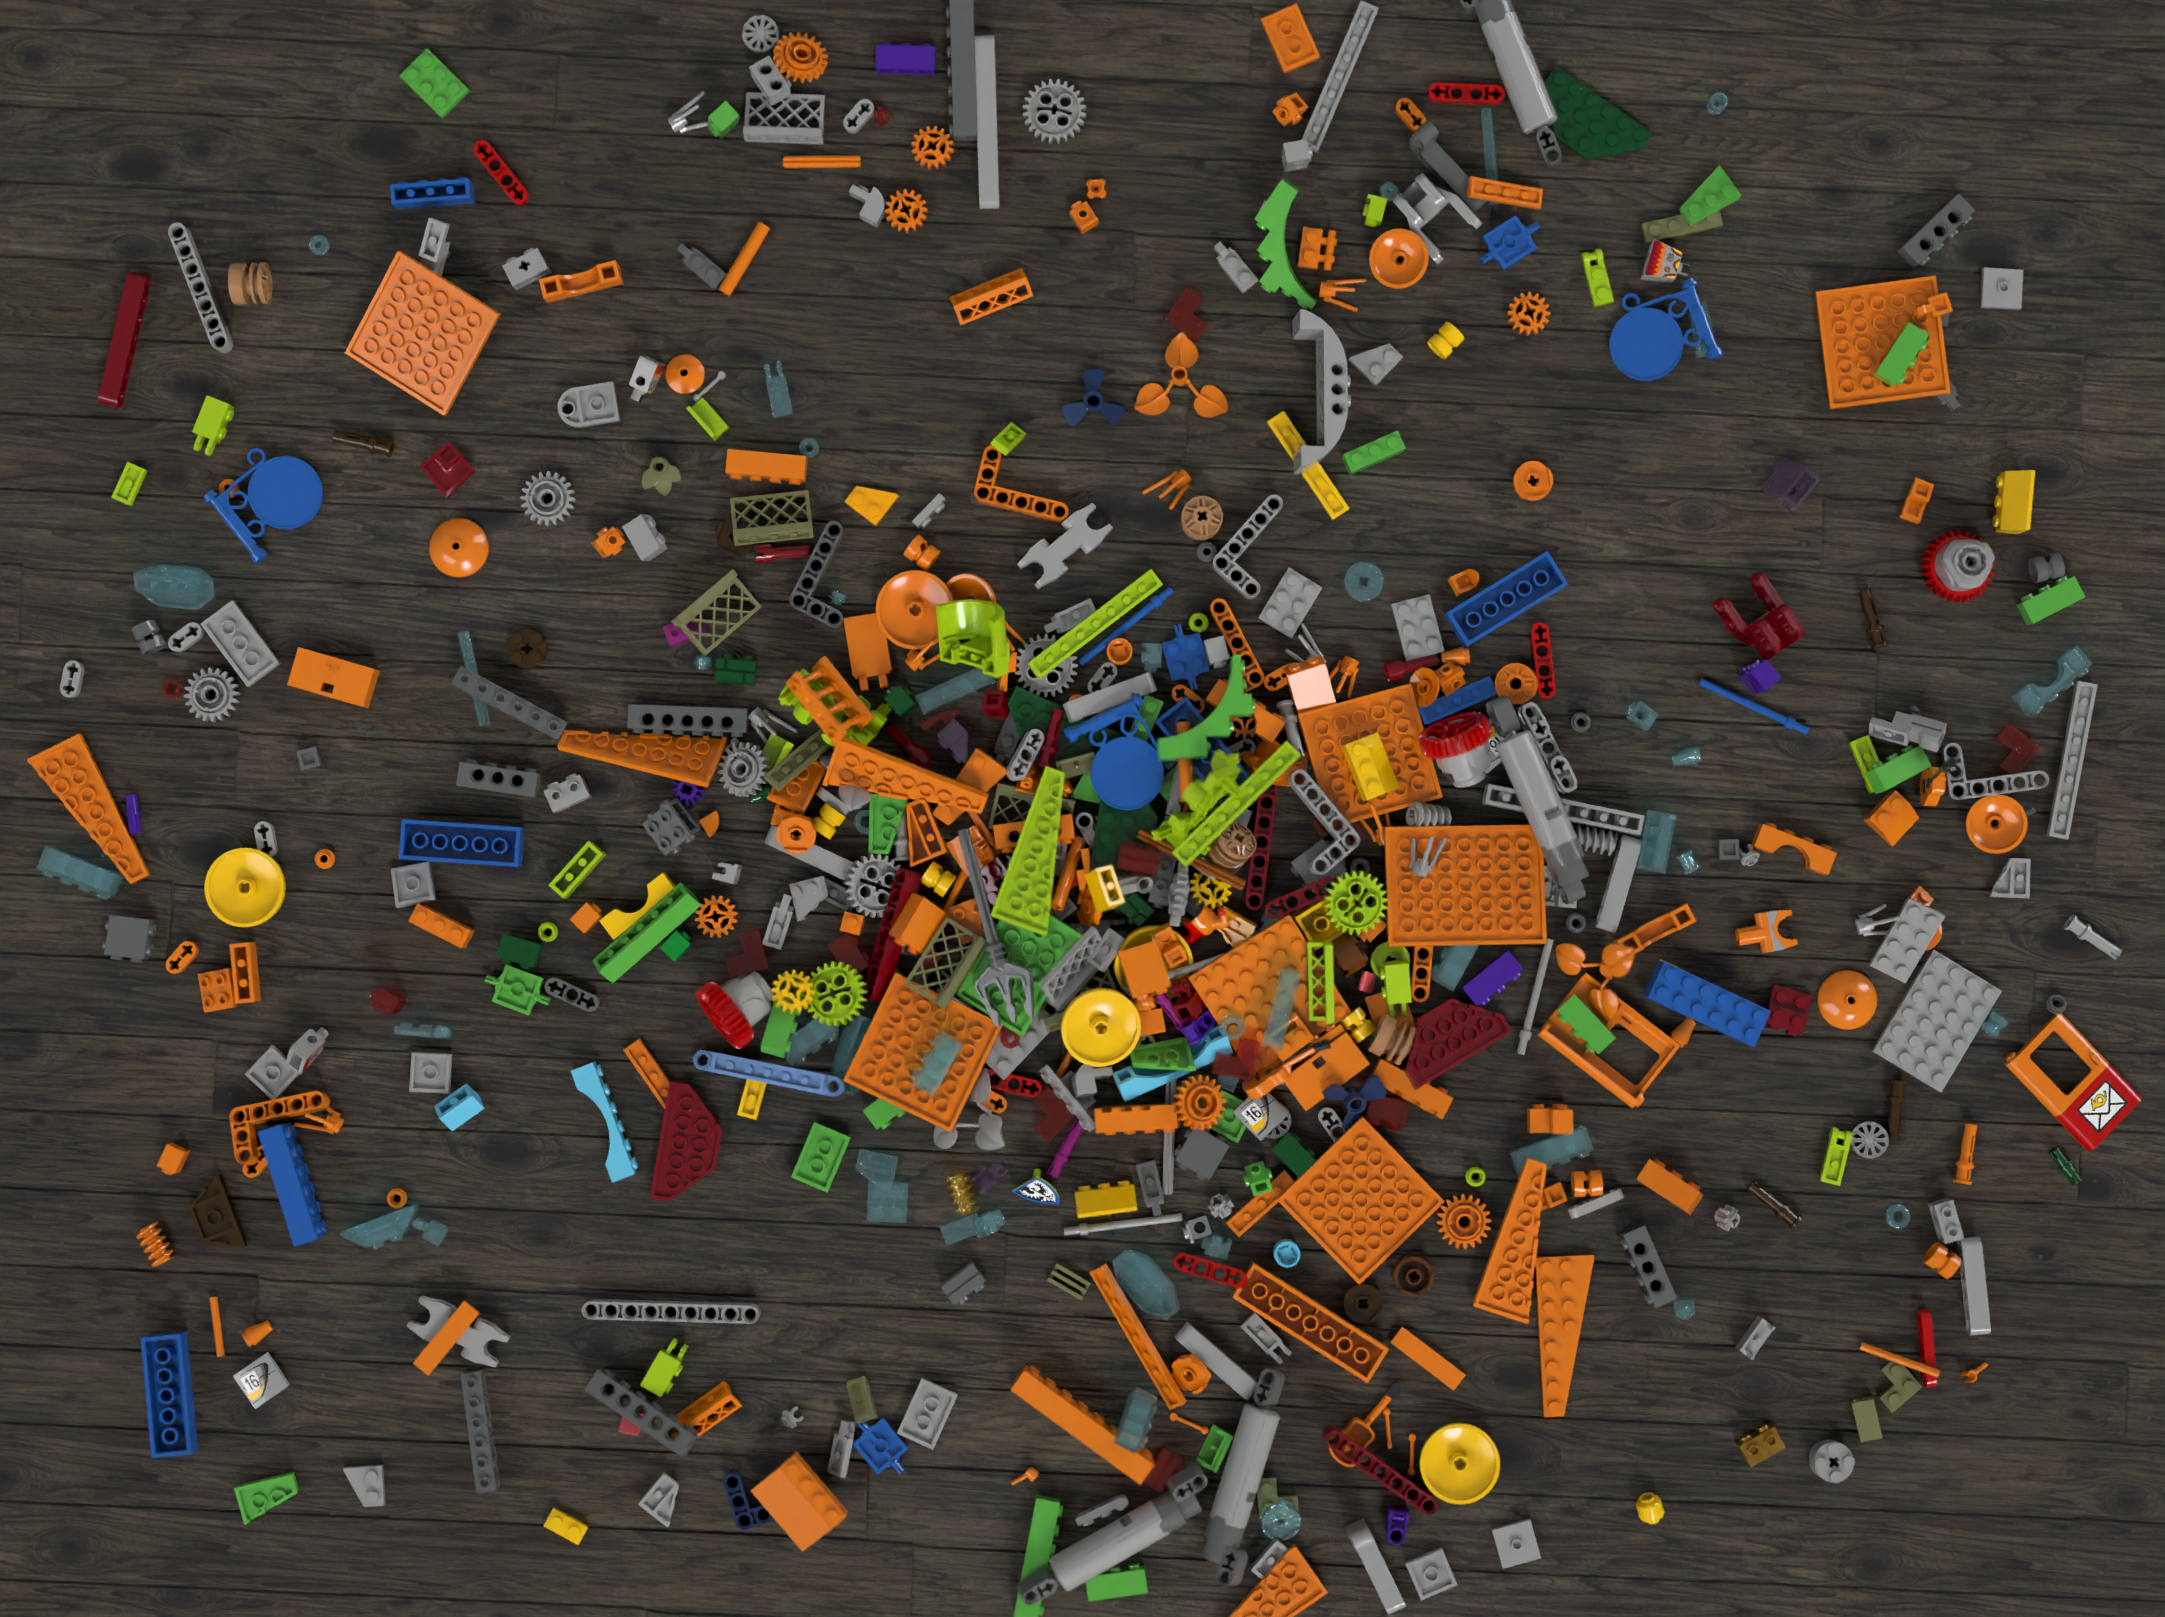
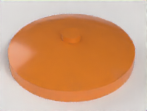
[876,570,954,650]

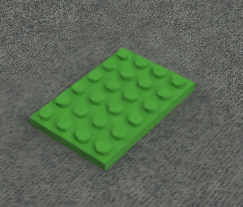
[956,914,1083,1037]

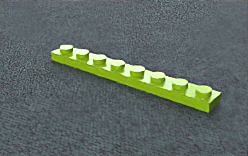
[1027,569,1163,679]
[1172,741,1301,867]

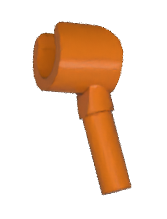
[1961,1362,1988,1383]
[1011,1467,1039,1485]

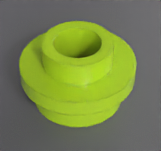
[1189,613,1209,633]
[538,922,558,942]
[1465,1167,1486,1187]

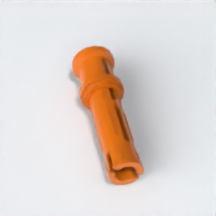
[1953,1124,1978,1185]

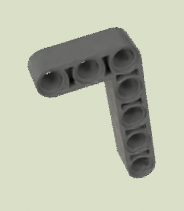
[1408,120,1487,213]
[789,521,844,628]

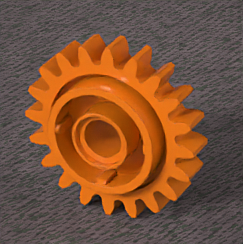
[773,32,828,83]
[1173,1075,1226,1130]
[1436,1193,1492,1249]

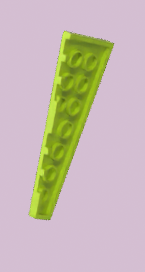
[991,766,1065,936]

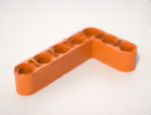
[974,445,1068,522]
[1210,598,1264,693]
[1379,902,1433,1002]
[229,1091,330,1165]

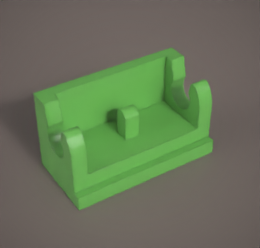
[1196,1424,1233,1473]

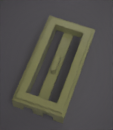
[1047,1263,1091,1300]

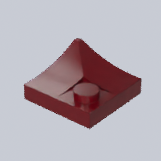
[419,442,476,500]

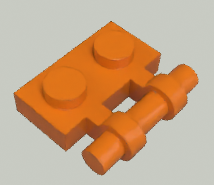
[1298,227,1337,271]

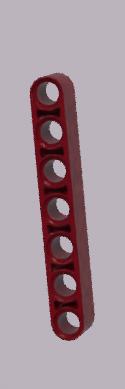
[98,272,151,408]
[1245,785,1278,910]
[862,868,921,1003]
[1322,1425,1438,1515]

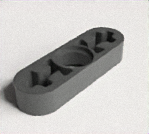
[545,977,600,1012]

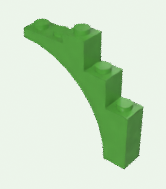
[1254,178,1318,309]
[1157,655,1256,761]

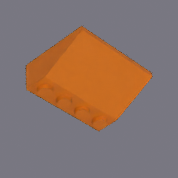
[751,1451,848,1552]

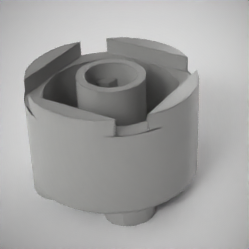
[1809,1440,1855,1483]

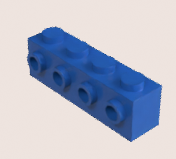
[390,177,475,209]

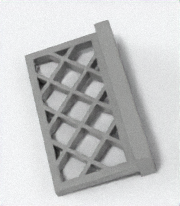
[743,92,825,144]
[1039,926,1101,1012]

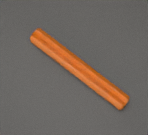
[783,155,861,168]

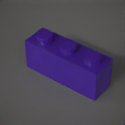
[875,42,936,75]
[1738,659,1781,694]
[1460,950,1523,1006]

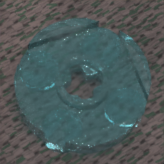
[1344,562,1383,602]
[1261,1500,1301,1540]

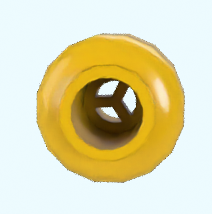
[1636,1493,1664,1524]

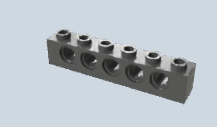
[451,666,568,742]
[627,704,749,737]
[460,1368,501,1494]
[585,1369,699,1456]

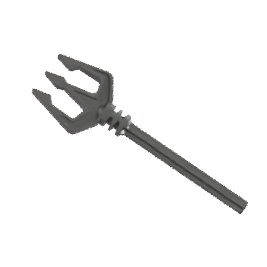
[957,828,1034,1027]

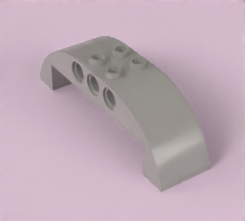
[1293,309,1351,474]

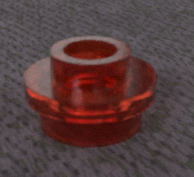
[874,106,889,126]
[1000,1029,1020,1048]

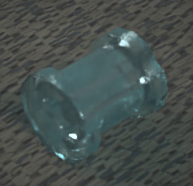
[1707,93,1728,115]
[1676,849,1700,875]

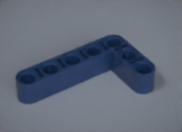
[723,1470,831,1530]

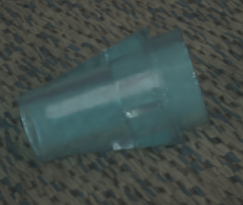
[1671,745,1702,766]

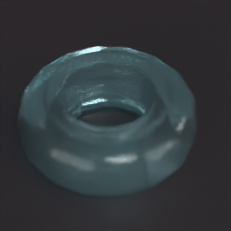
[854,809,869,834]
[1220,1015,1245,1040]
[1885,1204,1910,1229]

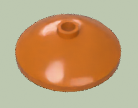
[1369,229,1429,289]
[429,518,489,578]
[946,573,996,603]
[1966,794,2027,854]
[1817,970,1877,1030]

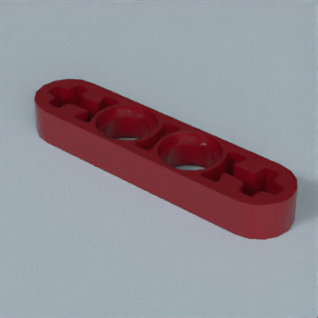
[1265,876,1337,919]

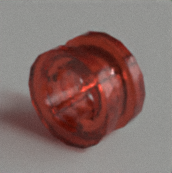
[162,680,183,698]

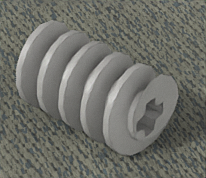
[1406,801,1451,827]
[1575,824,1618,856]

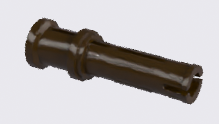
[333,430,395,457]
[1858,588,1889,650]
[1887,1079,1908,1140]
[1746,1180,1803,1230]

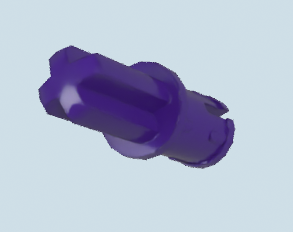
[125,794,142,834]

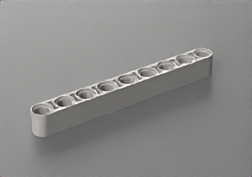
[975,35,999,209]
[582,1299,761,1324]

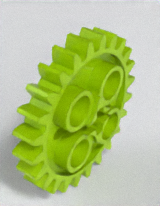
[1323,870,1388,935]
[803,961,868,1026]

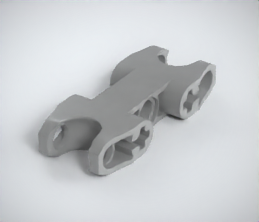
[1017,503,1113,590]
[1517,702,1577,794]
[406,1295,511,1367]

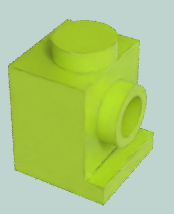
[1363,194,1387,227]

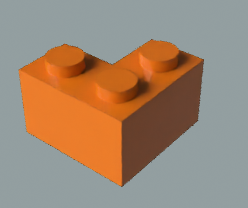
[1527,1104,1573,1134]

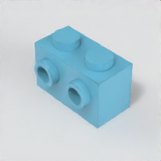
[434,1083,485,1131]

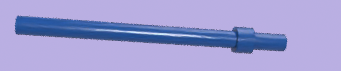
[1077,587,1174,666]
[1698,678,1810,735]

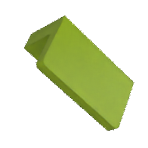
[686,398,729,441]
[762,734,794,773]

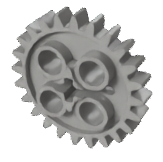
[1023,79,1086,144]
[1015,633,1078,698]
[843,854,901,918]
[1168,862,1190,927]

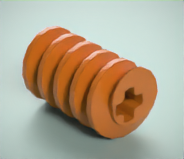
[136,1221,175,1267]

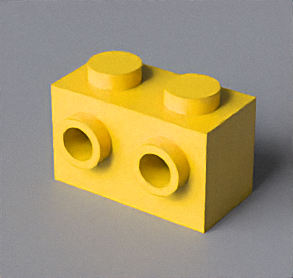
[1085,865,1125,913]

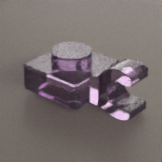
[970,1161,1007,1196]

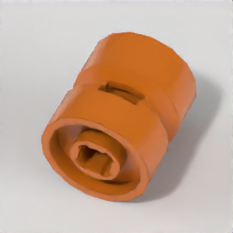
[903,535,940,571]
[1107,638,1132,666]
[1571,1170,1603,1197]
[1923,1242,1962,1279]

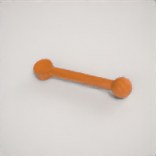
[1383,1407,1392,1449]
[1170,1412,1209,1434]
[1407,1433,1416,1476]

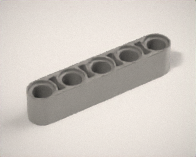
[1063,672,1157,723]
[764,825,856,881]
[1595,835,1642,933]
[1957,1237,1991,1336]
[1174,1322,1258,1401]

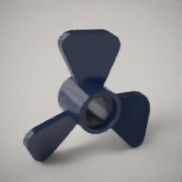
[1062,369,1125,427]
[1322,1075,1387,1130]

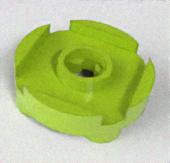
[1370,942,1410,978]

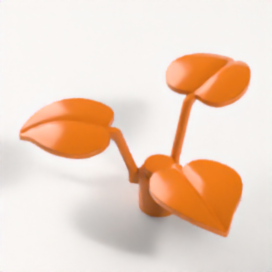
[1134,332,1228,418]
[1555,943,1635,1022]

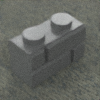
[940,1261,986,1305]

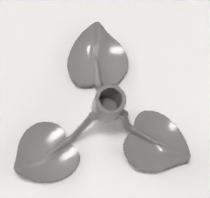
[819,751,871,811]
[934,1068,1004,1150]

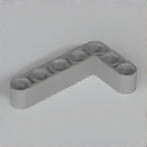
[1212,494,1283,599]
[1941,743,2049,800]
[1288,770,1360,875]
[1346,1518,1406,1615]

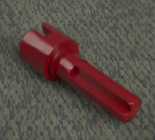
[755,543,810,564]
[1383,654,1439,681]
[886,723,934,769]

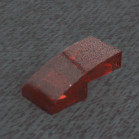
[920,709,961,732]

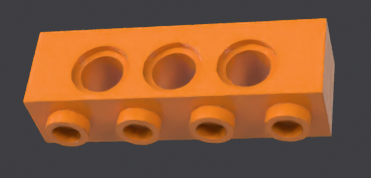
[993,814,1076,853]

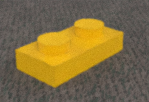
[737,1079,767,1120]
[544,1507,589,1545]

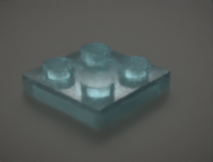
[867,1181,908,1223]

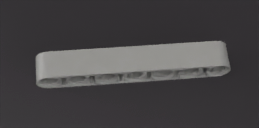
[168,223,233,353]

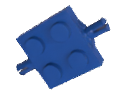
[1479,215,1540,271]
[1162,624,1210,690]
[853,1417,909,1475]

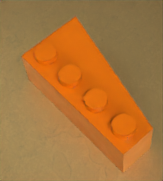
[932,748,1007,825]
[1370,1057,1454,1119]
[1094,1103,1180,1135]

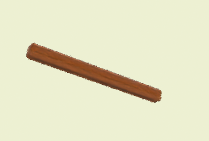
[1137,829,1246,890]

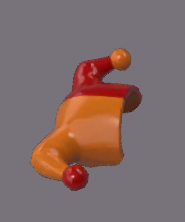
[1176,906,1230,944]

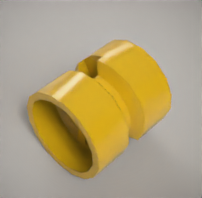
[1427,322,1464,360]
[813,803,846,840]
[921,861,957,897]
[1340,1006,1376,1044]

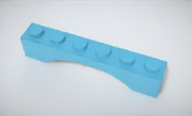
[1112,1025,1233,1102]
[571,1062,638,1183]

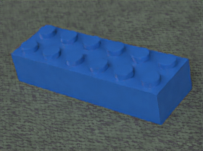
[1444,551,1569,648]
[1155,697,1250,804]
[399,819,525,867]
[1642,960,1771,1047]
[258,1122,327,1247]
[141,1331,198,1458]

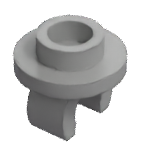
[1739,844,1760,866]
[781,1407,804,1429]

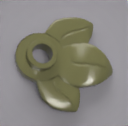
[642,457,681,496]

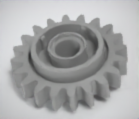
[520,471,576,527]
[184,667,241,722]
[718,742,771,797]

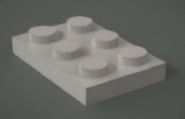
[1258,568,1322,639]
[1391,594,1444,661]
[897,1378,958,1450]

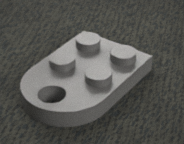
[558,381,620,428]

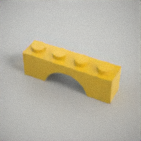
[599,873,675,940]

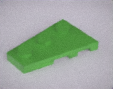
[234,1472,299,1525]

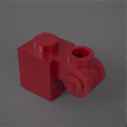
[1170,977,1206,1023]

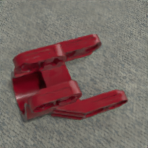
[1713,572,1804,660]

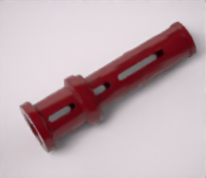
[1036,708,1065,769]

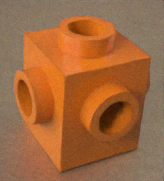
[1272,92,1309,127]
[591,527,625,558]
[1434,660,1466,696]

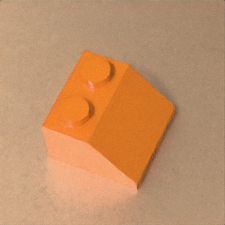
[1863,790,1919,847]

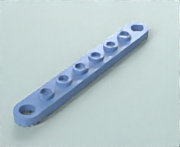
[693,1050,845,1096]

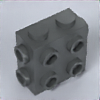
[642,798,701,856]
[1290,839,1346,895]
[103,915,156,963]
[1173,1127,1229,1181]

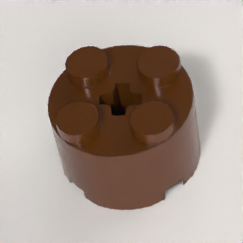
[1331,933,1368,979]
[1392,1254,1434,1297]

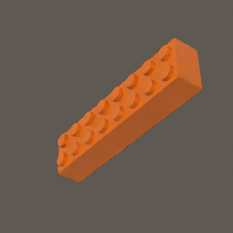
[1231,1261,1389,1383]
[1010,1365,1154,1485]

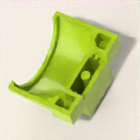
[936,599,1010,678]

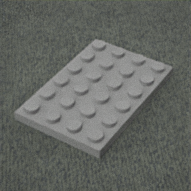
[1872,950,2002,1093]

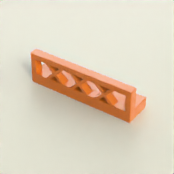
[949,268,1033,325]
[660,1381,742,1439]

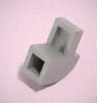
[849,185,885,228]
[1071,1064,1113,1099]

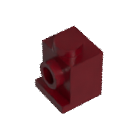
[981,690,1010,719]

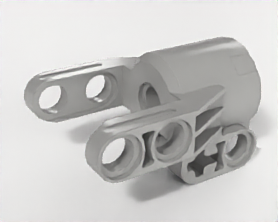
[1393,173,1483,264]

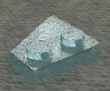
[855,1149,899,1195]

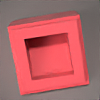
[922,950,941,970]
[1357,971,1377,993]
[619,1413,644,1436]

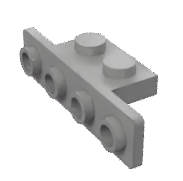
[1040,1064,1096,1132]

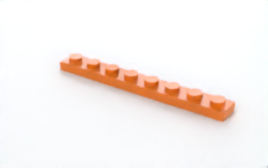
[1089,1264,1187,1410]

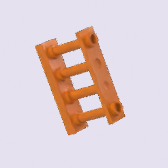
[786,656,874,745]

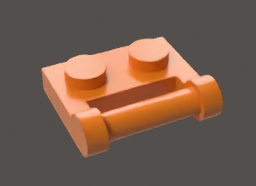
[1262,1009,1315,1062]

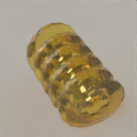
[944,1172,979,1217]

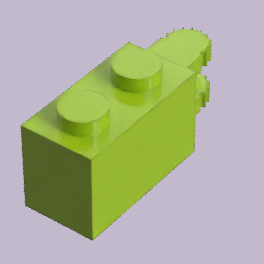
[192,396,234,456]
[1380,959,1412,1017]
[640,1338,688,1397]

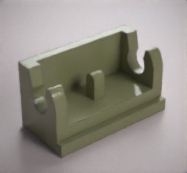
[1055,750,1095,779]
[846,1376,878,1424]
[1851,1395,1883,1442]

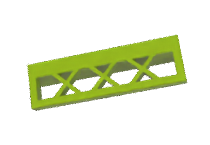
[1307,941,1335,1024]

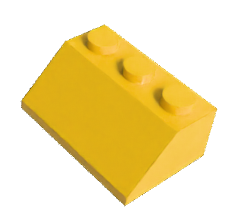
[1993,470,2035,534]
[1341,732,1399,802]
[1291,898,1361,951]
[1075,1180,1137,1218]

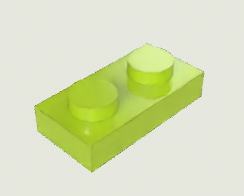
[990,422,1026,456]
[111,462,147,507]

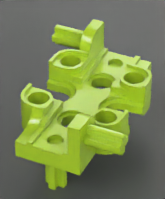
[778,669,892,747]
[1151,750,1243,855]

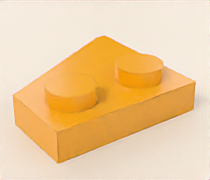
[844,486,899,526]
[1217,906,1258,948]

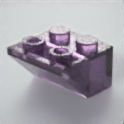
[1761,457,1821,513]
[937,719,969,765]

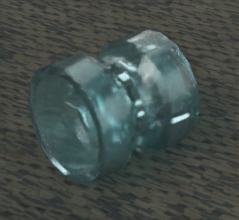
[1980,1011,2009,1039]

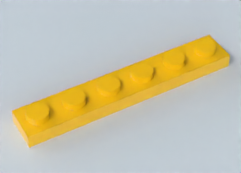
[1267,411,1349,520]

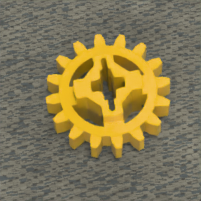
[1189,870,1232,910]
[771,970,815,1014]

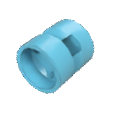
[1273,1238,1300,1267]

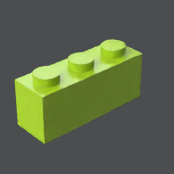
[549,841,607,899]

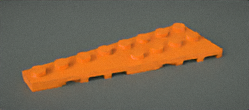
[557,730,727,788]
[27,733,150,884]
[822,737,989,813]
[1472,1157,1547,1324]
[1535,1254,1594,1417]
[1228,1544,1328,1617]

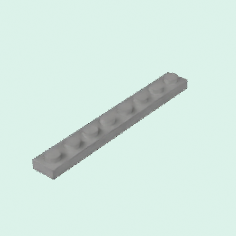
[1302,0,1379,153]
[2047,681,2098,840]

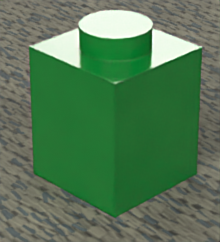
[660,930,693,961]

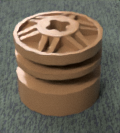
[228,262,273,305]
[1181,496,1223,541]
[1205,822,1257,874]
[1367,1013,1416,1065]

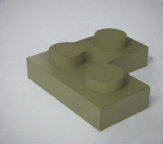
[1878,1360,1922,1413]
[1257,1476,1299,1519]

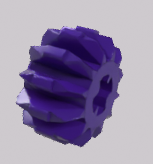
[671,780,705,807]

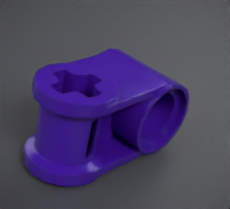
[1179,1011,1216,1045]
[1386,1505,1409,1545]

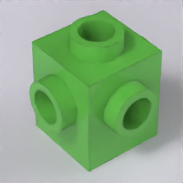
[1243,1161,1273,1196]

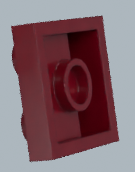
[1766,984,1812,1037]

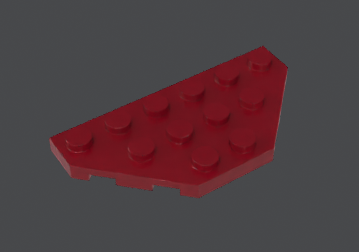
[1405,999,1512,1090]
[650,1080,722,1201]

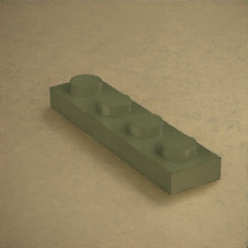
[1641,210,1723,244]
[764,729,832,792]

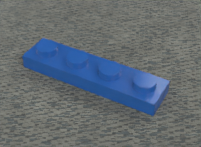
[1418,676,1497,726]

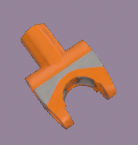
[1735,910,1798,953]

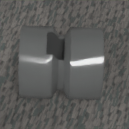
[2028,552,2065,583]
[131,620,167,655]

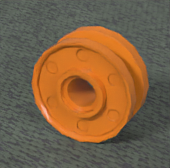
[1495,663,1538,705]

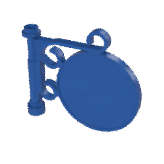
[1609,278,1724,381]
[203,448,323,564]
[1063,693,1164,810]

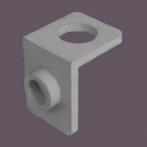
[1182,1215,1212,1243]

